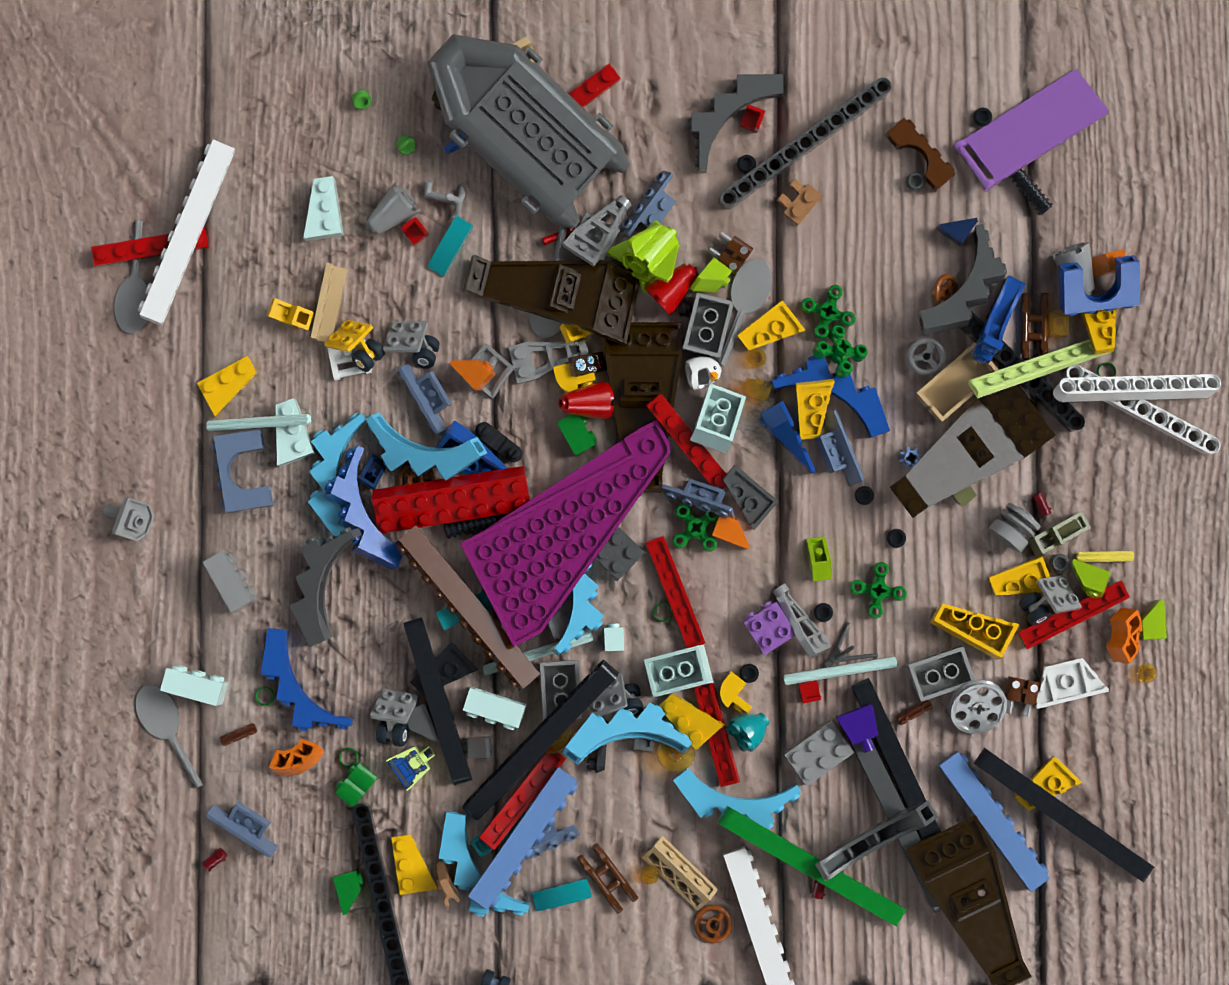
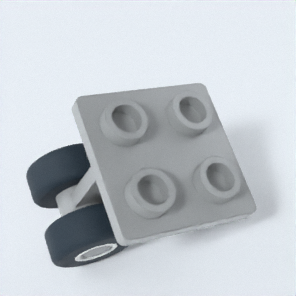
[383,321,440,369]
[1019,576,1082,625]
[590,673,643,717]
[370,689,419,747]

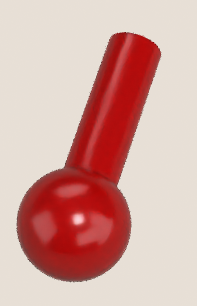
[542,228,576,245]

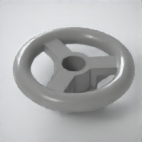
[907,337,946,376]

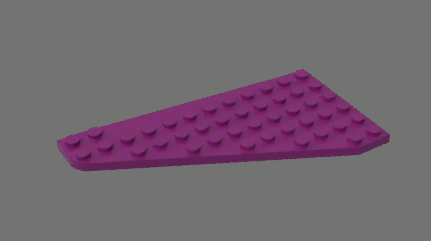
[460,420,670,647]

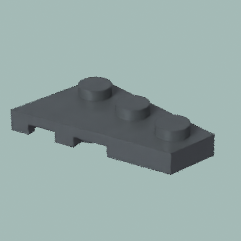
[722,464,779,530]

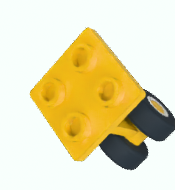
[324,320,385,372]

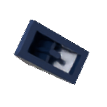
[937,218,978,246]
[357,454,387,490]

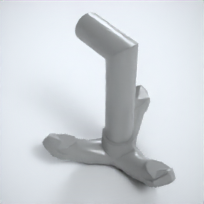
[423,180,465,220]

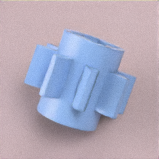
[899,447,923,469]

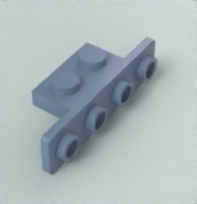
[620,170,676,236]
[398,364,452,434]
[815,410,865,486]
[661,479,735,519]
[206,801,278,858]
[520,823,580,865]

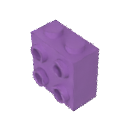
[743,601,796,655]

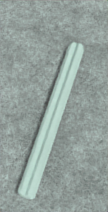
[206,414,312,431]
[483,631,593,675]
[783,657,897,685]

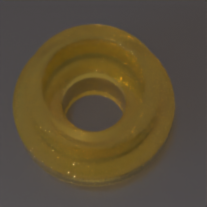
[747,348,766,368]
[1137,663,1157,683]
[641,865,660,884]

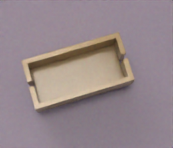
[914,342,999,423]

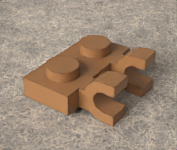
[777,179,823,225]
[435,860,460,907]

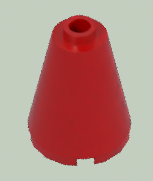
[644,263,697,316]
[558,382,614,420]

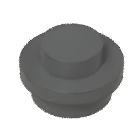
[906,172,925,192]
[1049,554,1069,573]

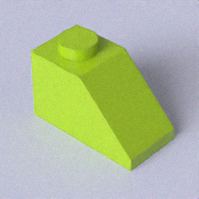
[690,258,732,293]
[806,536,832,582]
[1072,559,1111,598]
[1139,600,1167,640]

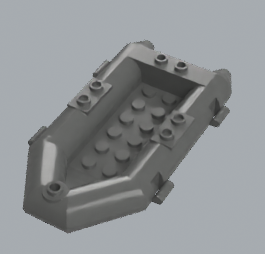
[427,34,630,229]

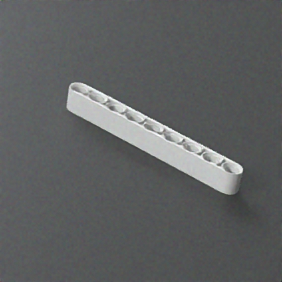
[1063,365,1220,455]
[1053,374,1221,402]

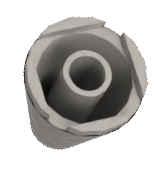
[367,182,421,234]
[1052,242,1095,295]

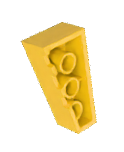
[929,604,1019,660]

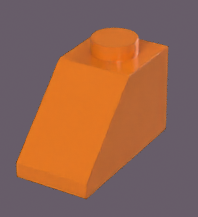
[1092,249,1126,278]
[449,360,496,390]
[711,516,749,549]

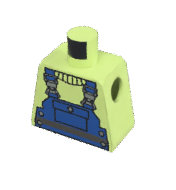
[386,746,436,791]

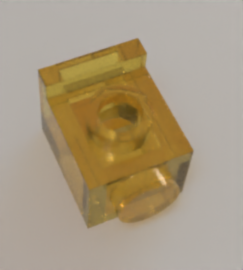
[1048,309,1069,337]
[742,377,773,404]

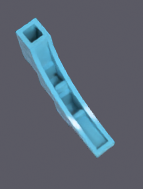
[365,412,487,480]
[308,413,367,538]
[552,563,604,656]
[562,702,692,765]
[673,768,801,829]
[439,811,530,917]

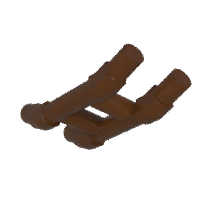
[1020,292,1049,361]
[576,843,639,914]

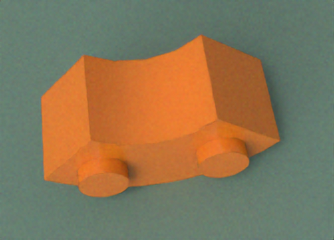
[1106,608,1142,664]
[268,738,324,776]

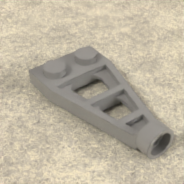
[563,195,631,267]
[509,340,589,384]
[773,584,832,658]

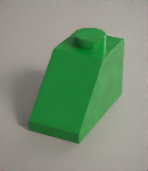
[333,869,364,915]

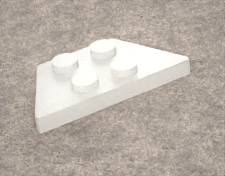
[1035,658,1109,709]

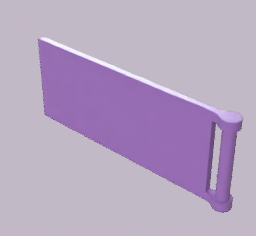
[952,69,1109,192]

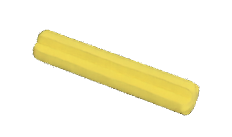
[1076,551,1134,562]

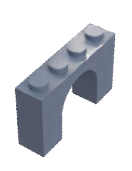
[212,429,274,513]

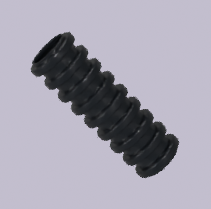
[1009,168,1053,215]
[444,516,498,539]

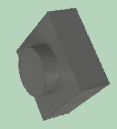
[632,738,654,753]

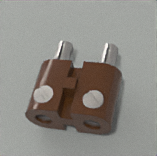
[708,232,754,276]
[1004,676,1040,718]

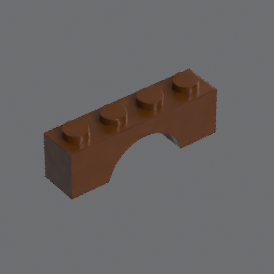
[885,117,955,192]

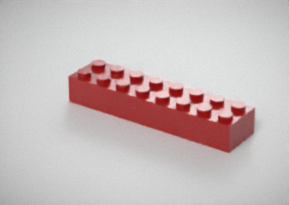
[372,466,530,533]

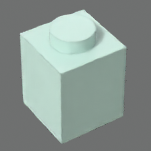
[604,624,624,651]

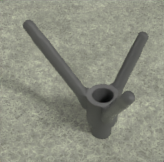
[825,622,878,667]

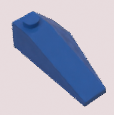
[759,401,816,474]
[434,420,507,475]

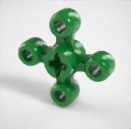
[801,285,856,340]
[813,325,868,378]
[672,504,719,552]
[849,562,907,619]

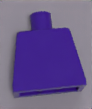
[836,704,878,753]

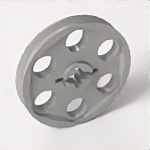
[949,680,1007,734]

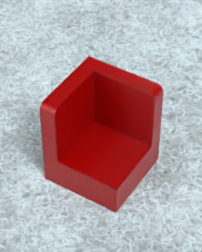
[740,104,765,133]
[401,216,429,246]
[798,680,822,704]

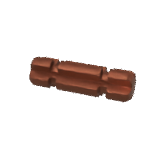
[896,700,933,725]
[220,723,258,746]

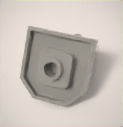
[103,497,154,541]

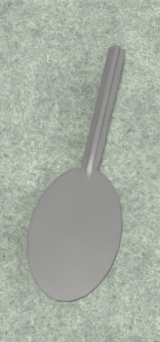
[114,220,148,333]
[529,226,567,338]
[718,259,772,367]
[136,686,203,788]

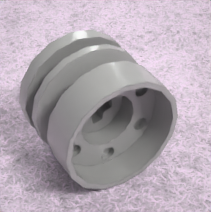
[988,503,1041,553]

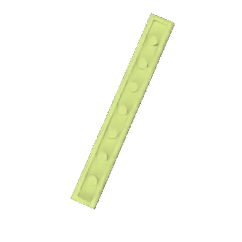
[968,339,1111,398]

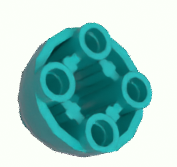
[726,712,770,752]

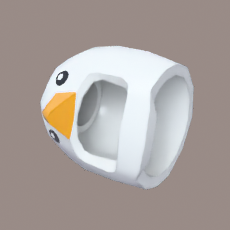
[685,356,722,391]

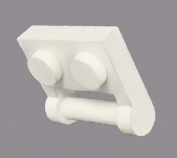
[327,339,372,381]

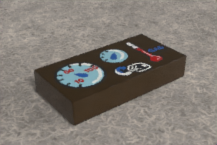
[568,352,607,377]

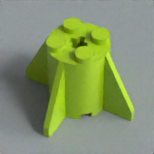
[607,220,680,293]

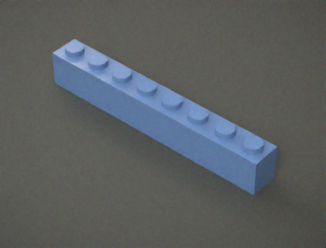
[937,751,1050,892]
[468,767,579,910]

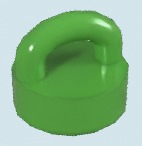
[351,90,371,110]
[397,135,416,155]

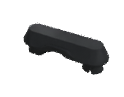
[475,422,523,462]
[586,720,608,773]

